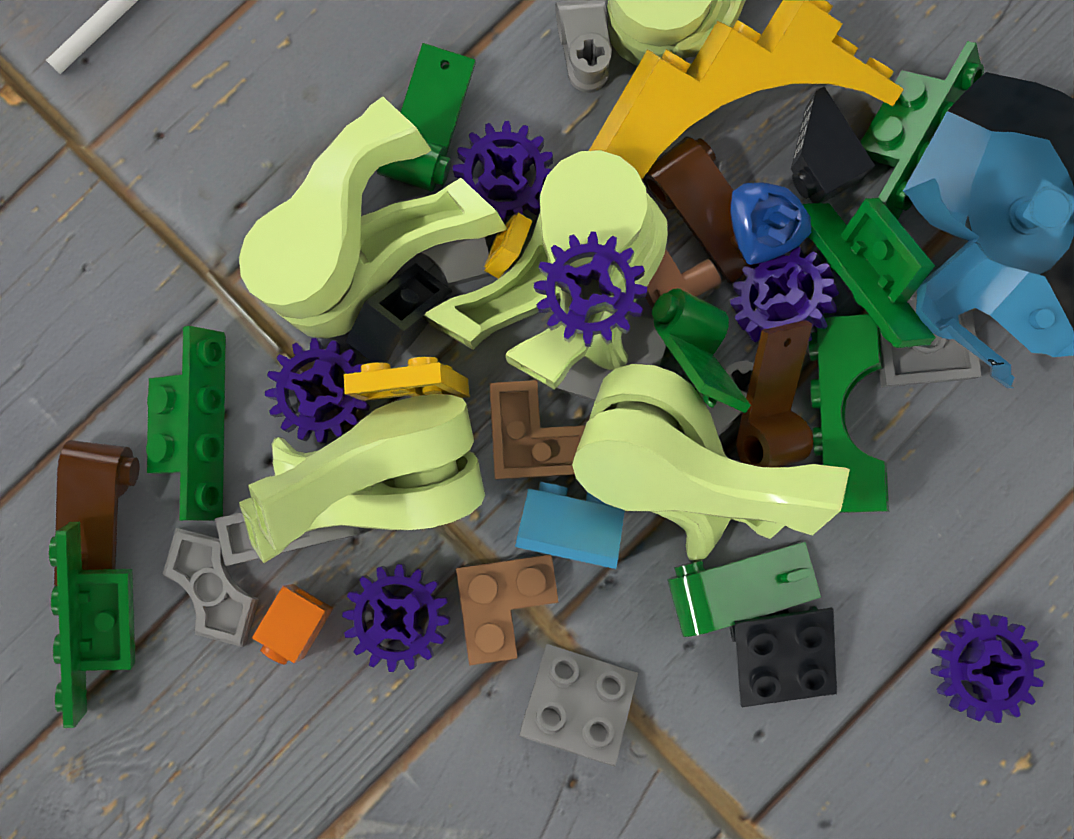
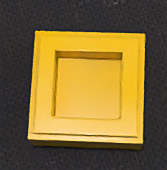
[484,212,532,279]

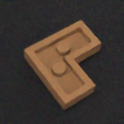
[490,380,586,480]
[456,555,559,666]

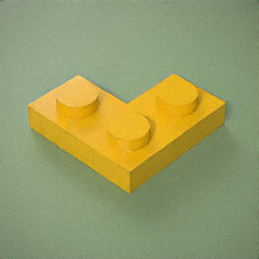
[344,357,470,401]

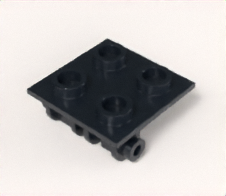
[729,606,837,707]

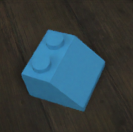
[515,482,625,569]

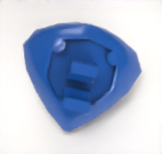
[730,182,811,265]

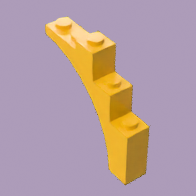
[589,0,904,179]

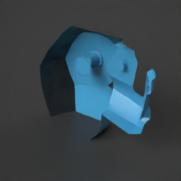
[903,72,1074,388]

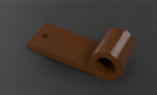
[643,136,755,284]
[736,320,813,467]
[54,440,140,585]

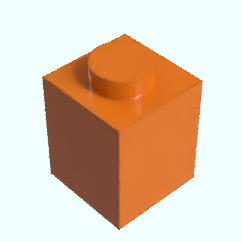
[252,584,334,665]

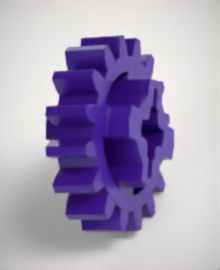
[453,121,553,224]
[534,231,647,347]
[730,246,839,342]
[265,338,370,444]
[342,564,450,672]
[930,613,1045,723]

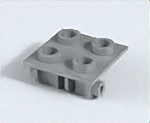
[519,644,638,767]

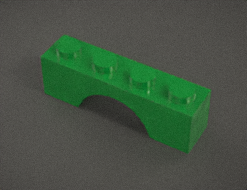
[809,314,889,513]

